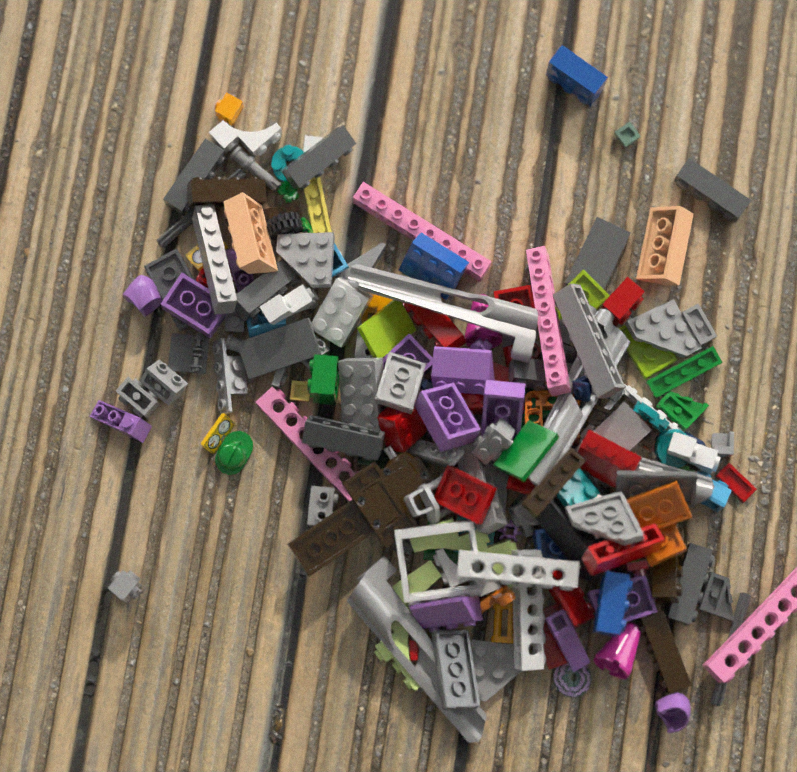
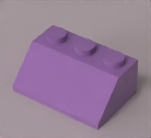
[431,346,495,395]
[409,596,482,632]

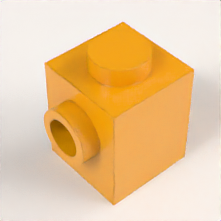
[214,92,244,126]

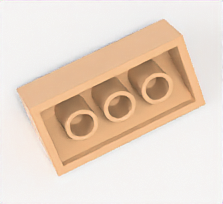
[224,192,278,274]
[636,206,693,286]

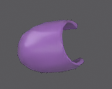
[123,275,162,317]
[655,692,691,733]

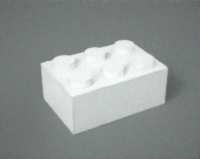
[311,277,374,347]

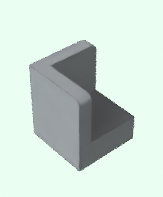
[711,432,734,457]

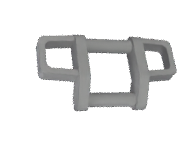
[404,466,459,525]

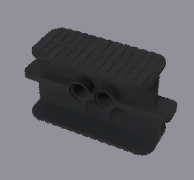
[536,470,621,582]

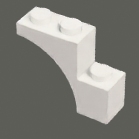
[209,120,282,158]
[260,284,319,325]
[667,432,721,475]
[433,548,501,597]

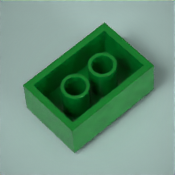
[307,354,339,405]

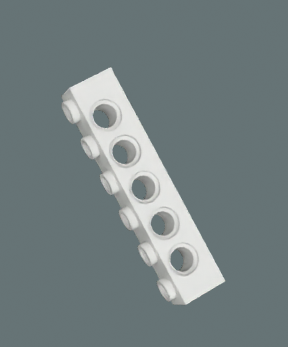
[512,549,546,671]
[457,550,579,590]

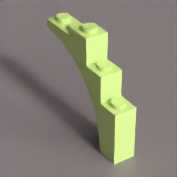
[410,517,518,591]
[374,560,441,691]

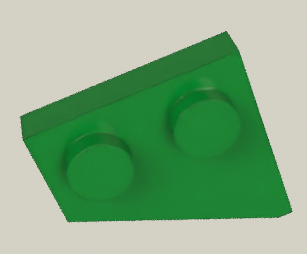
[656,391,709,432]

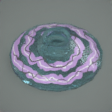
[553,663,592,698]

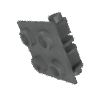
[168,333,210,374]

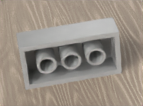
[338,358,386,431]

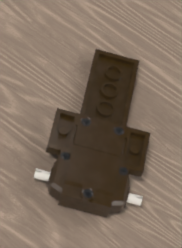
[287,445,438,577]

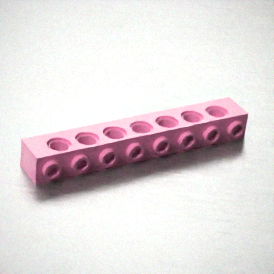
[353,182,491,282]
[526,246,571,396]
[256,386,358,502]
[702,567,797,683]

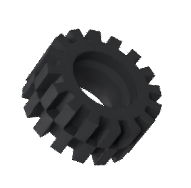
[267,212,303,240]

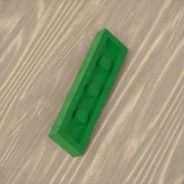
[646,346,723,399]

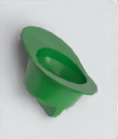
[215,431,253,475]

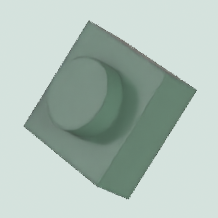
[614,122,641,148]

